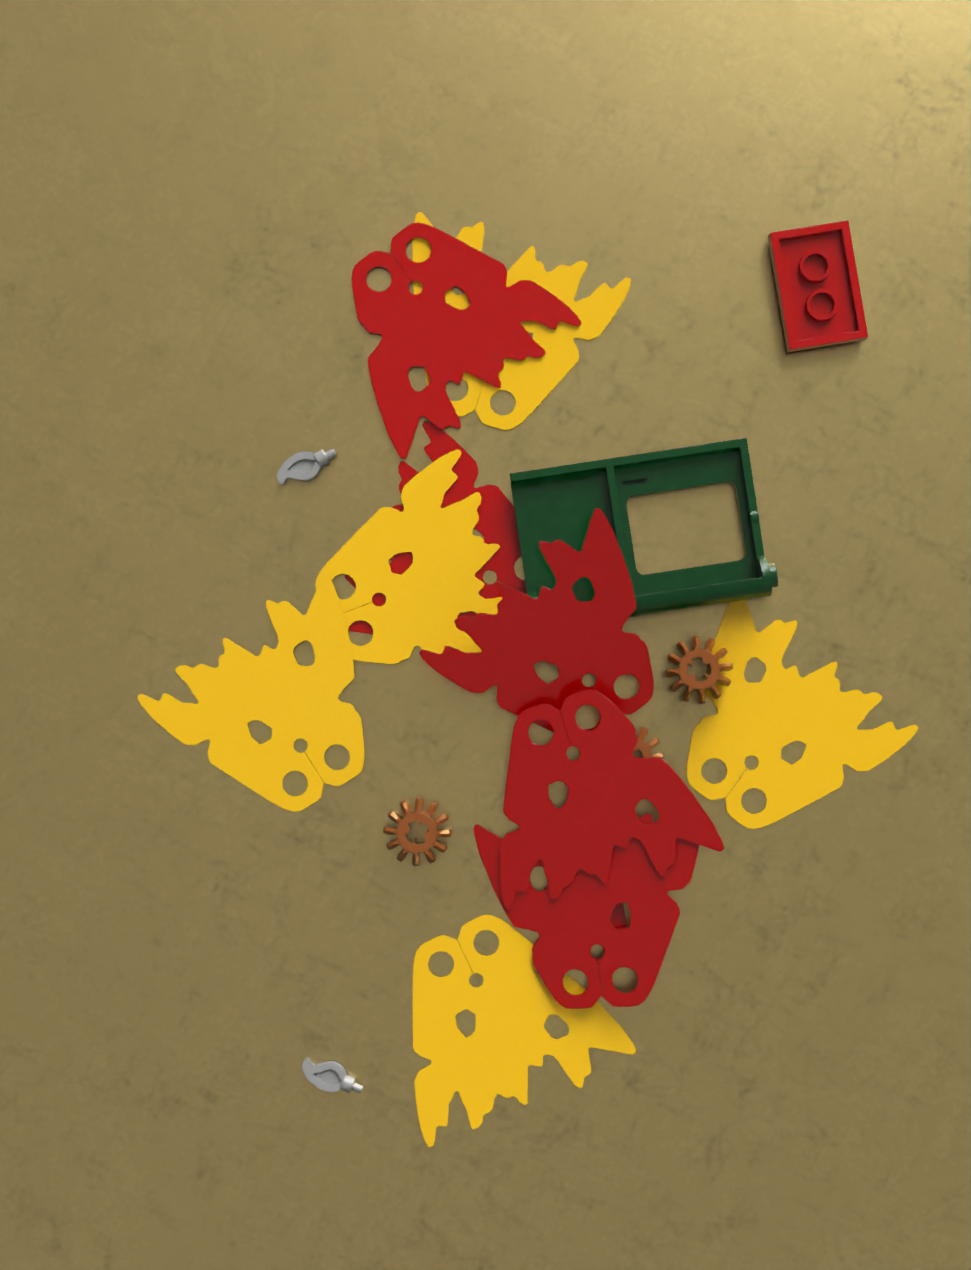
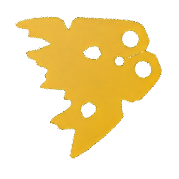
[412,212,631,430]
[315,450,502,664]
[137,574,365,812]
[687,600,919,829]
[413,915,636,1147]

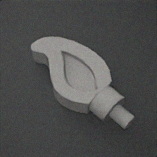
[277,449,337,485]
[302,1058,363,1093]

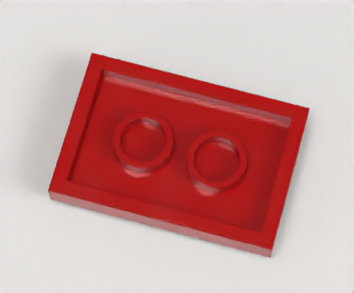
[768,220,868,352]

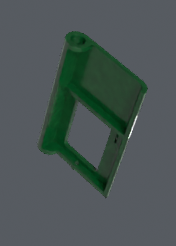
[510,438,778,617]

